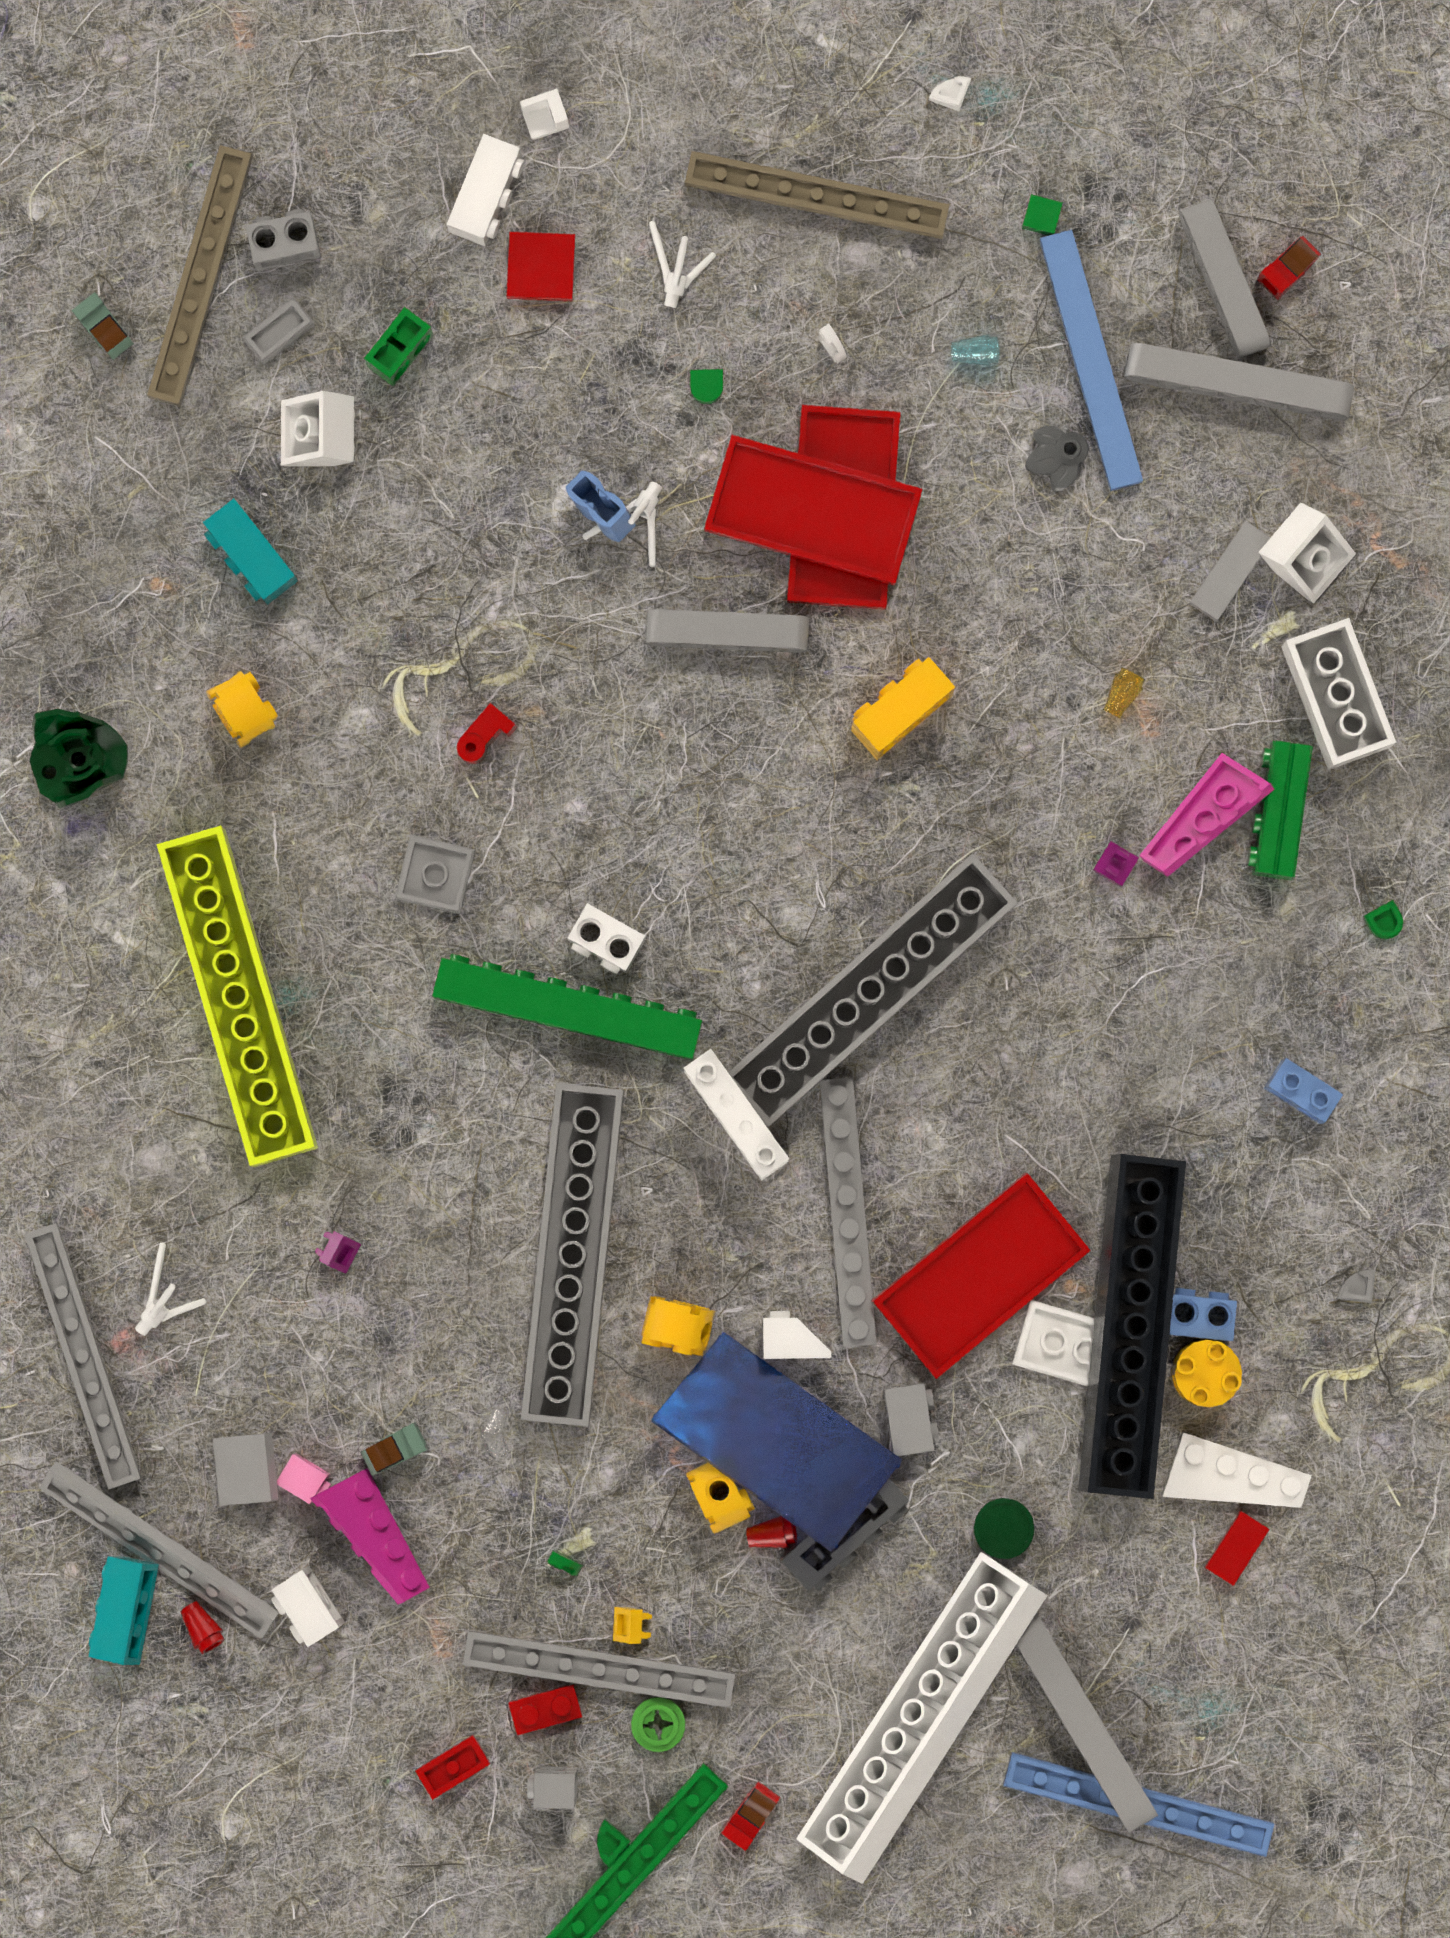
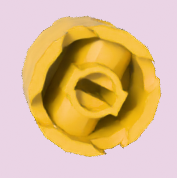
[206,671,278,748]
[641,1296,716,1356]
[1171,1339,1242,1408]
[686,1456,755,1534]

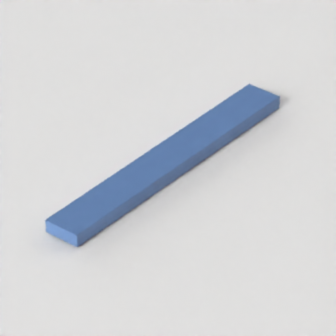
[1040,230,1143,491]
[1003,1752,1274,1857]

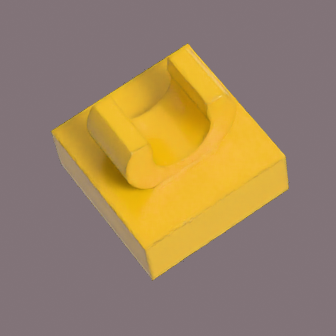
[613,1607,652,1644]

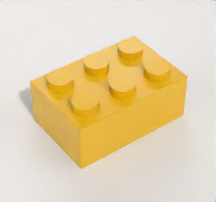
[851,657,955,760]

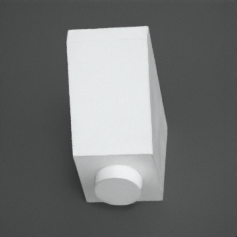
[763,1311,831,1359]

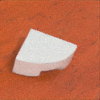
[929,76,971,111]
[818,324,847,364]

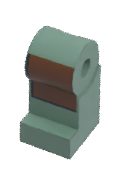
[72,292,134,360]
[360,1422,429,1476]

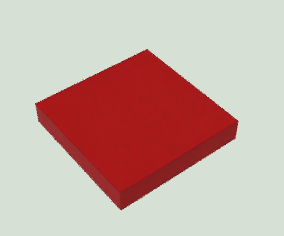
[506,232,576,302]

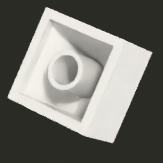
[281,391,355,466]
[1258,503,1356,604]
[271,1566,345,1647]

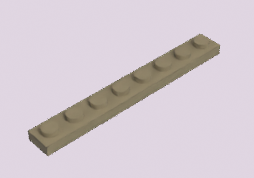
[147,145,253,407]
[685,151,950,239]

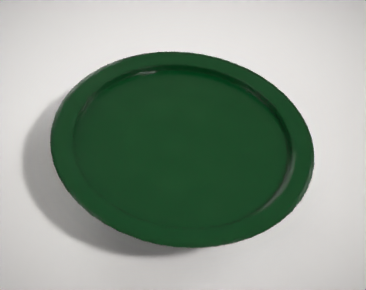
[974,1498,1035,1559]

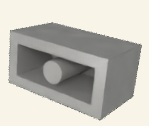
[883,1383,939,1457]

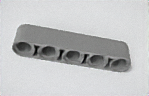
[1179,199,1271,359]
[645,609,809,653]

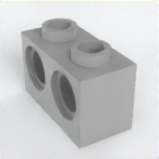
[245,209,321,271]
[527,1766,578,1809]

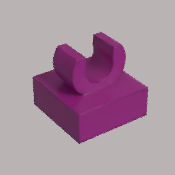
[1093,841,1139,887]
[315,1231,361,1274]

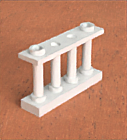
[683,1049,789,1181]

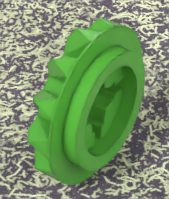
[631,1697,685,1752]

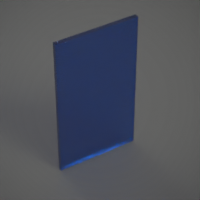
[651,1332,902,1552]

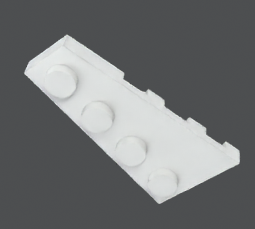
[1162,1432,1312,1508]

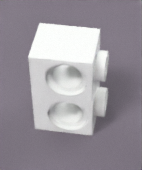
[568,903,646,975]

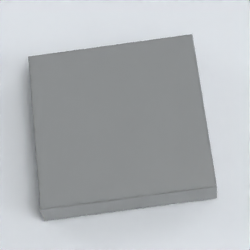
[395,834,476,915]
[213,1433,279,1506]

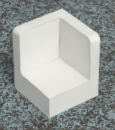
[520,89,569,140]

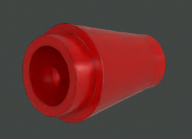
[746,1514,798,1548]
[180,1601,225,1654]

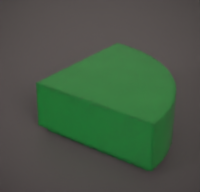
[547,1549,583,1576]
[597,1818,631,1867]

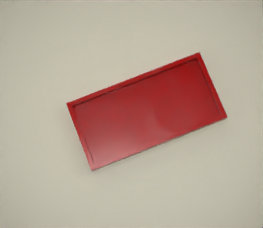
[787,405,901,610]
[704,434,923,586]
[871,1172,1091,1379]

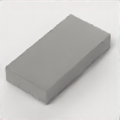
[242,297,315,365]

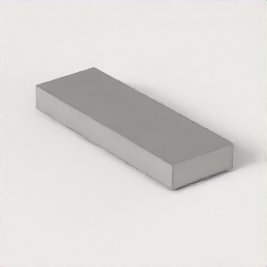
[1189,521,1271,622]

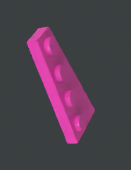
[1139,753,1274,877]
[310,1468,430,1605]

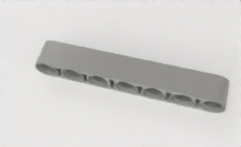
[1124,343,1354,420]
[1016,1613,1158,1833]

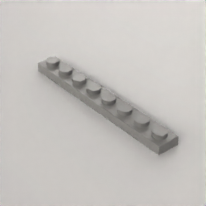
[820,1077,877,1348]
[24,1223,142,1490]
[39,1461,279,1639]
[463,1630,735,1708]

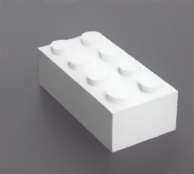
[1281,618,1396,770]

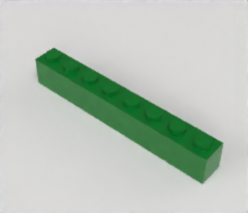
[432,954,702,1061]

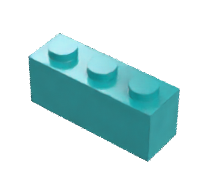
[203,498,298,605]
[88,1556,159,1665]

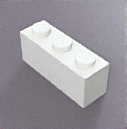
[447,134,525,246]

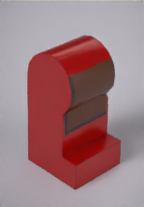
[1257,236,1322,300]
[456,703,518,764]
[721,1781,780,1851]

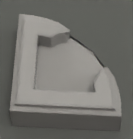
[1337,1270,1376,1303]

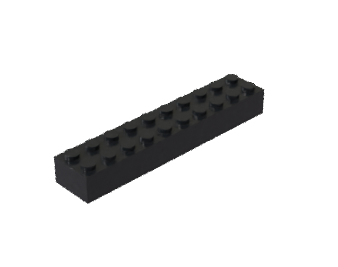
[1078,1154,1186,1499]

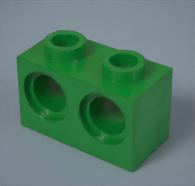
[364,307,434,387]

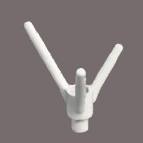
[649,221,716,308]
[582,482,662,567]
[135,1242,206,1336]

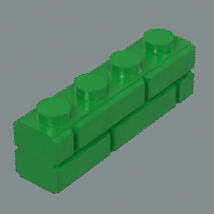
[1247,740,1313,880]

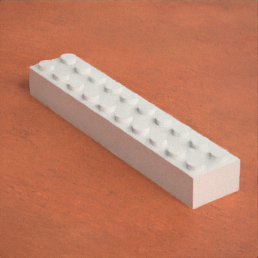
[796,1552,1048,1884]

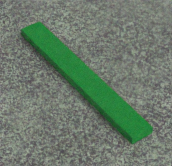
[545,1762,728,1938]

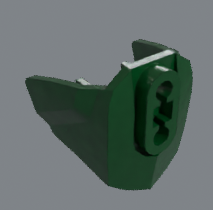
[29,709,128,808]

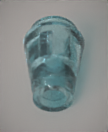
[951,333,1000,367]

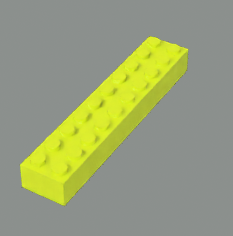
[156,825,318,1167]

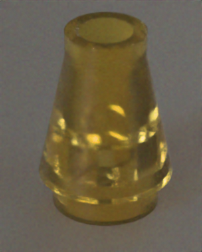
[1103,667,1146,719]

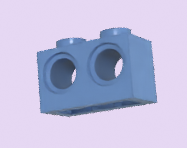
[1264,1058,1343,1124]
[1170,1288,1237,1341]

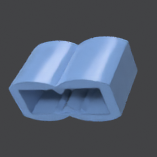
[565,471,636,542]

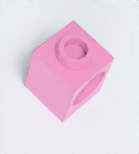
[277,1453,331,1504]

